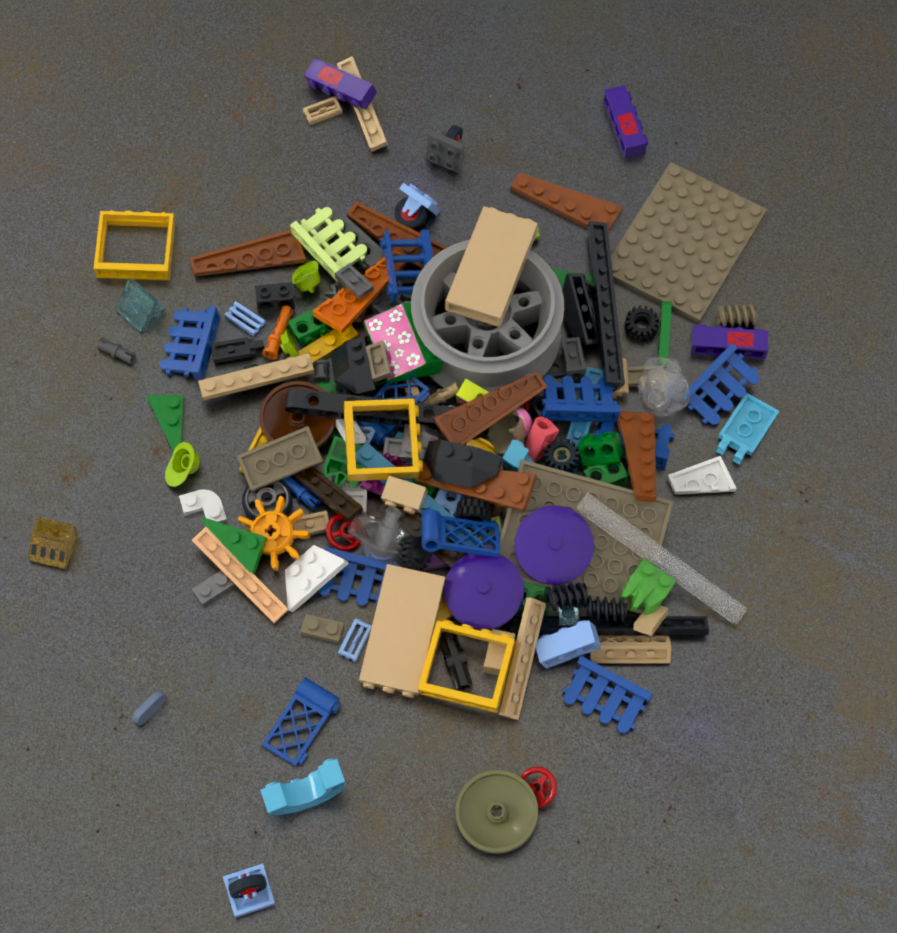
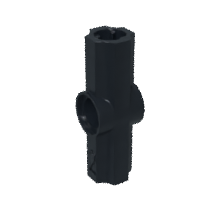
[439,631,473,691]

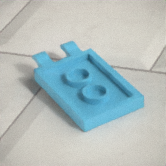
[716,393,779,465]

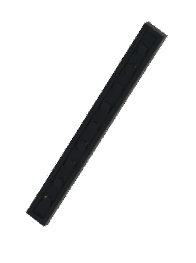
[587,221,625,387]
[509,616,709,636]

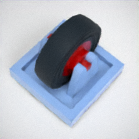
[394,183,441,229]
[223,864,275,918]

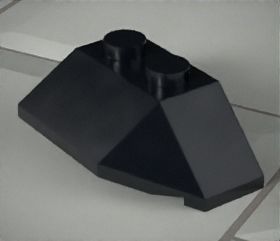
[562,273,600,345]
[331,336,376,396]
[424,440,502,489]

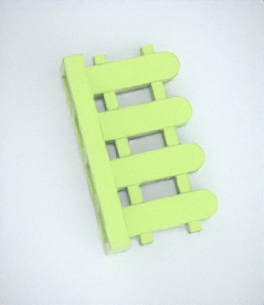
[290,207,367,283]

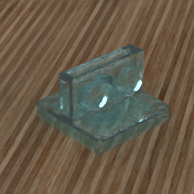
[115,279,165,331]

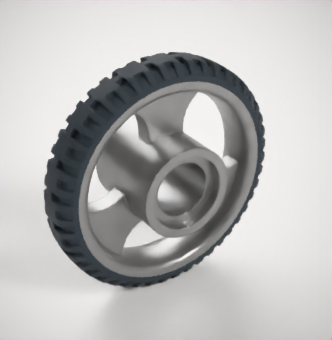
[242,480,292,521]

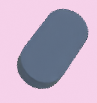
[133,690,167,725]

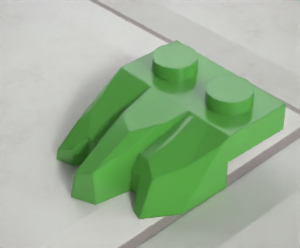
[620,558,676,615]

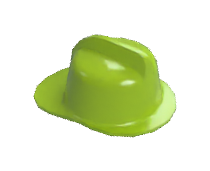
[292,261,321,293]
[165,442,200,487]

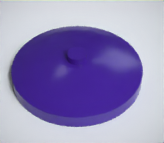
[514,506,594,585]
[444,553,524,631]

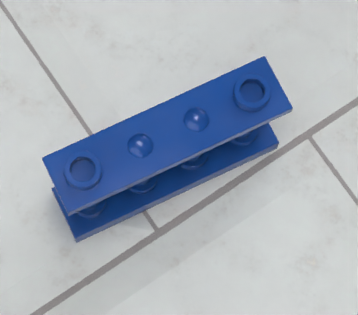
[380,230,433,304]

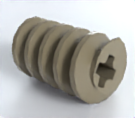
[717,304,757,328]

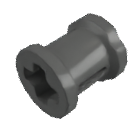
[313,360,330,383]

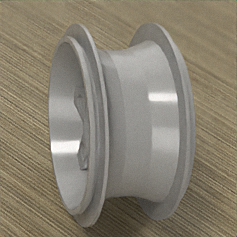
[411,240,564,392]

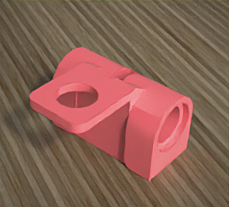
[524,417,559,462]

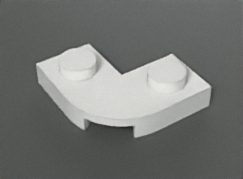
[179,490,227,523]

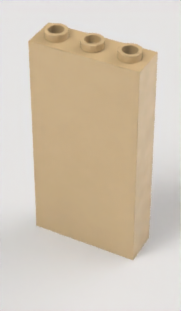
[445,206,538,327]
[359,564,446,698]

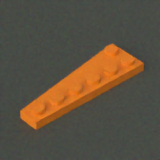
[312,249,409,333]

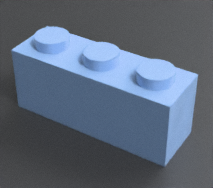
[536,620,601,669]

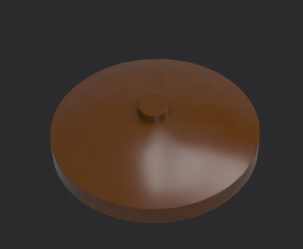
[259,381,336,449]

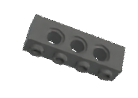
[321,208,385,272]

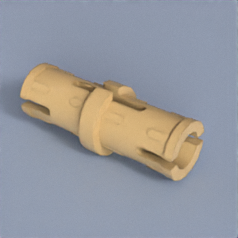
[425,382,460,405]

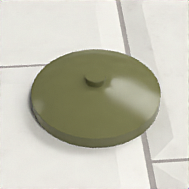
[455,770,538,854]

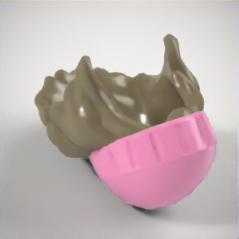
[487,407,533,456]

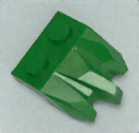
[323,436,364,488]

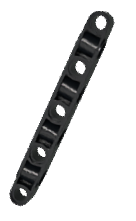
[285,389,454,430]

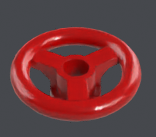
[326,514,363,551]
[521,766,557,808]

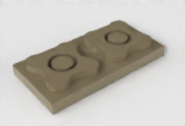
[237,426,323,492]

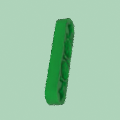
[657,301,672,368]

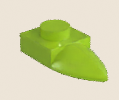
[280,329,299,357]

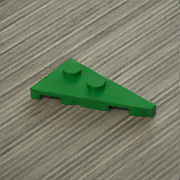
[147,395,185,452]

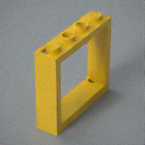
[94,210,175,280]
[344,399,423,481]
[418,620,516,713]

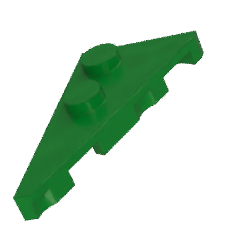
[202,517,267,574]

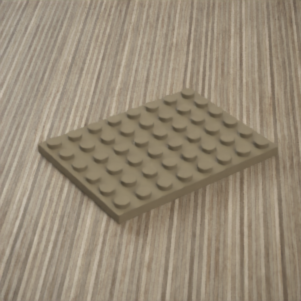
[611,162,767,323]
[500,459,673,615]

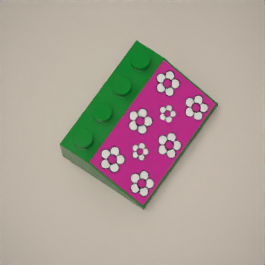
[363,302,444,383]

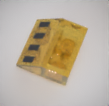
[28,516,78,569]

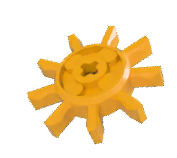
[238,496,310,571]

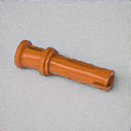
[262,306,293,360]

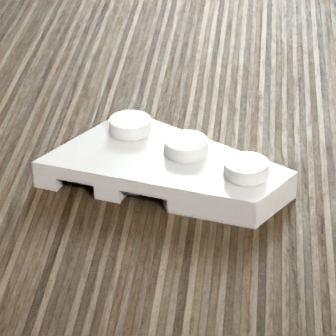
[667,456,737,495]

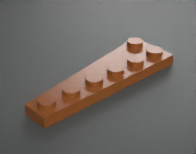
[510,172,623,232]
[347,201,448,270]
[189,230,306,277]
[433,371,547,444]
[617,410,656,502]
[416,463,537,512]

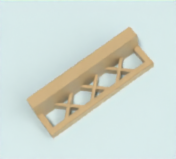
[590,635,671,663]

